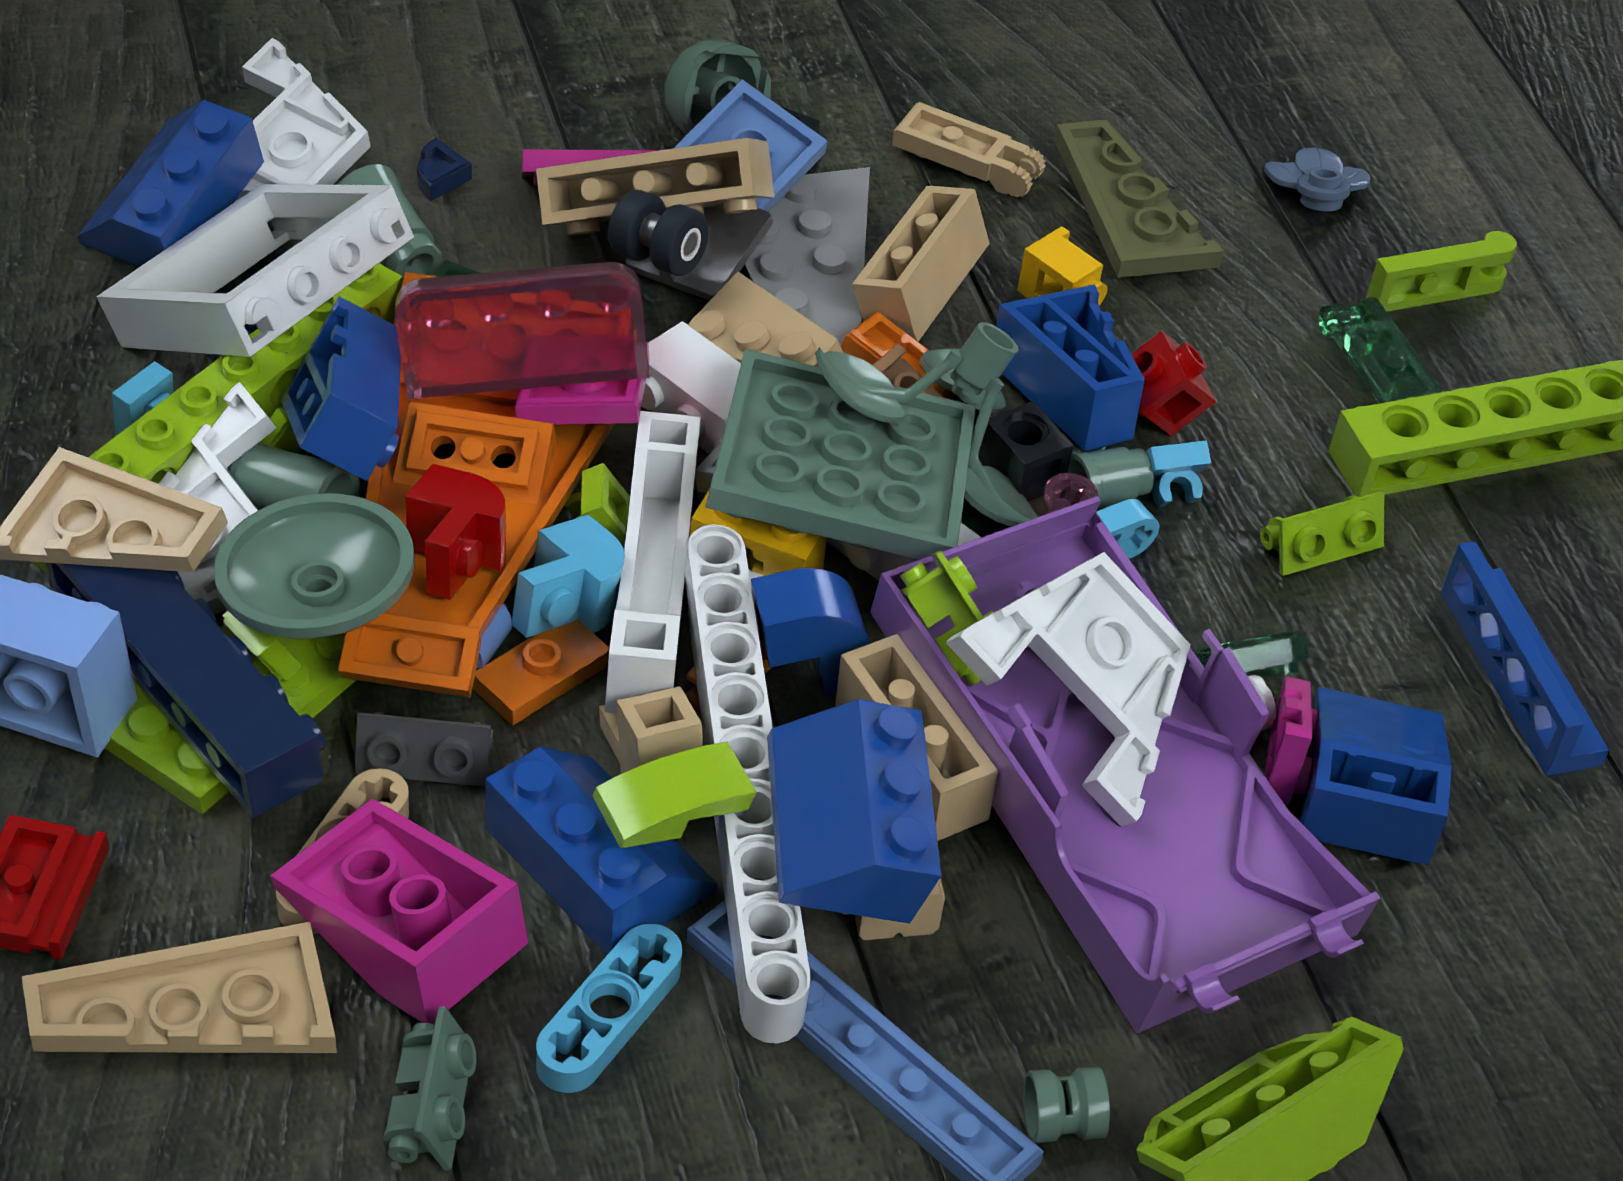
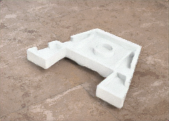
[235,38,371,202]
[159,382,277,615]
[946,552,1191,827]

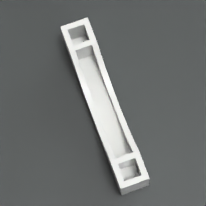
[605,411,701,713]

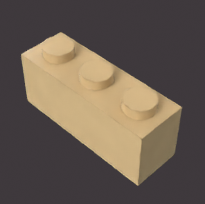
[852,186,990,342]
[835,634,998,841]

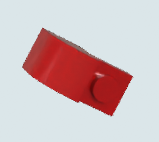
[405,464,506,600]

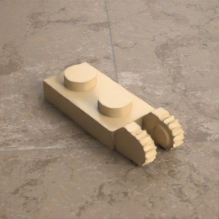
[892,102,1046,198]

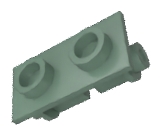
[383,1006,476,1171]

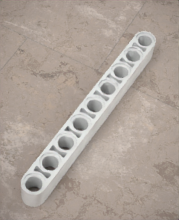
[684,524,811,1044]

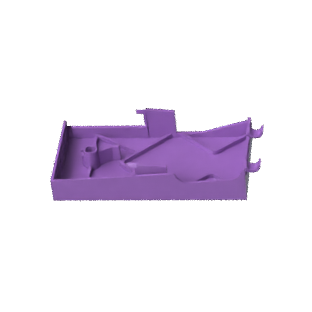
[870,496,1380,1034]

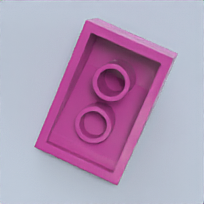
[270,798,528,1024]

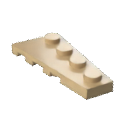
[22,922,337,1053]

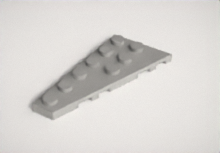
[740,167,870,354]

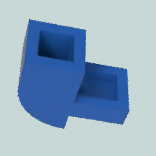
[751,568,870,697]

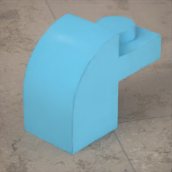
[511,514,625,638]

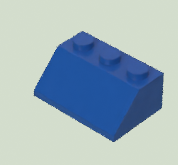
[77,100,264,267]
[767,699,941,924]
[485,747,717,956]

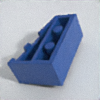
[996,285,1144,451]
[281,296,402,481]

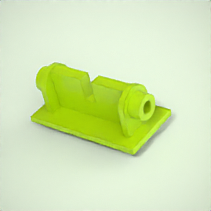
[1260,491,1384,576]
[900,551,994,686]

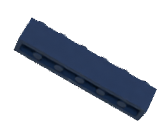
[47,563,325,819]

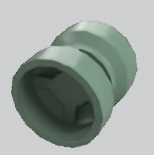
[1023,1067,1110,1144]

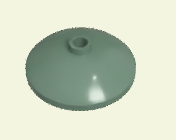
[214,493,415,639]

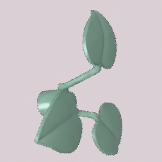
[815,322,1038,527]

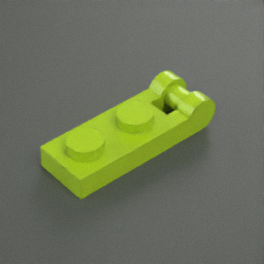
[1365,231,1517,314]

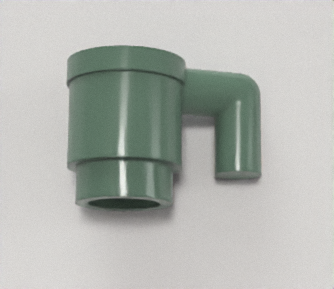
[1066,441,1154,510]

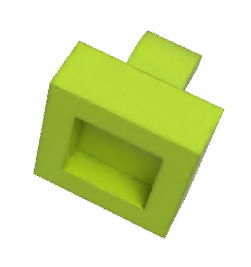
[564,463,630,548]

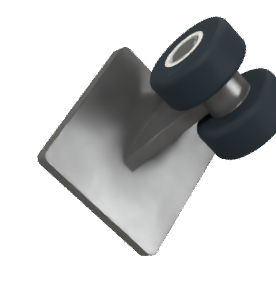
[608,190,773,300]

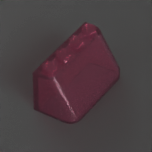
[395,262,650,399]

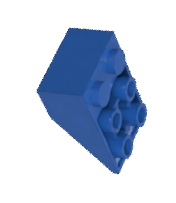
[1300,687,1452,865]

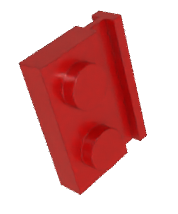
[0,814,109,960]

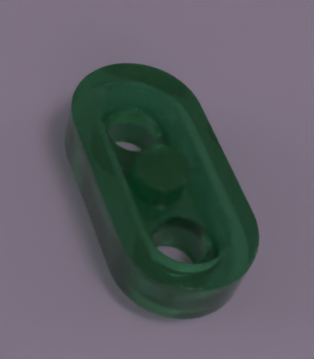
[1192,631,1310,677]

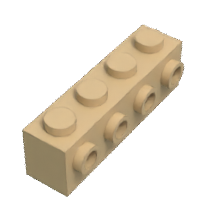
[536,138,775,235]

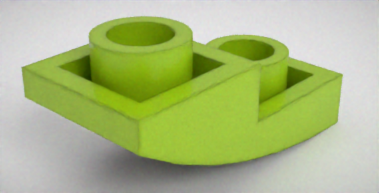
[592,741,757,848]

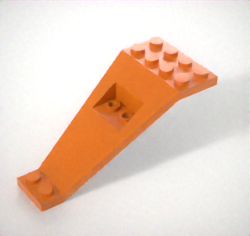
[338,272,636,698]

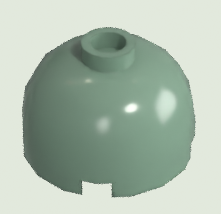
[664,39,771,135]

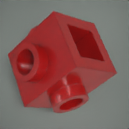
[1131,331,1216,437]

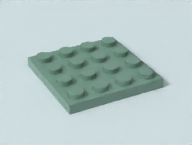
[706,349,976,561]

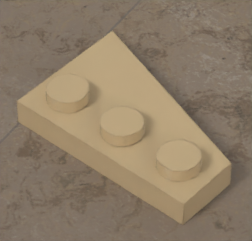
[688,271,843,367]
[0,447,228,572]

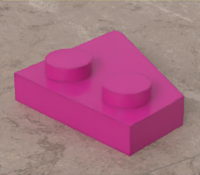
[1264,676,1318,809]

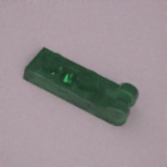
[1318,297,1443,404]

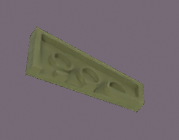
[1054,120,1224,278]

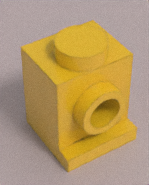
[1017,226,1108,306]

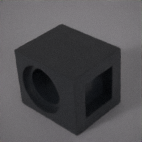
[978,401,1074,502]

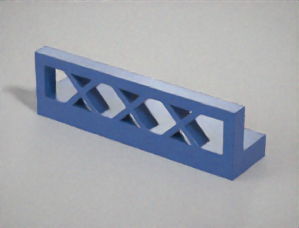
[1441,541,1609,776]

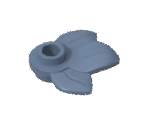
[1264,147,1370,211]

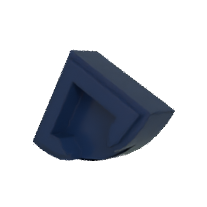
[417,138,472,201]

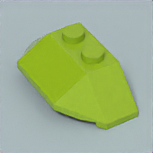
[1136,1016,1404,1181]

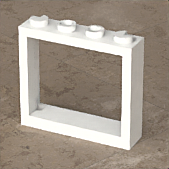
[96,184,414,357]

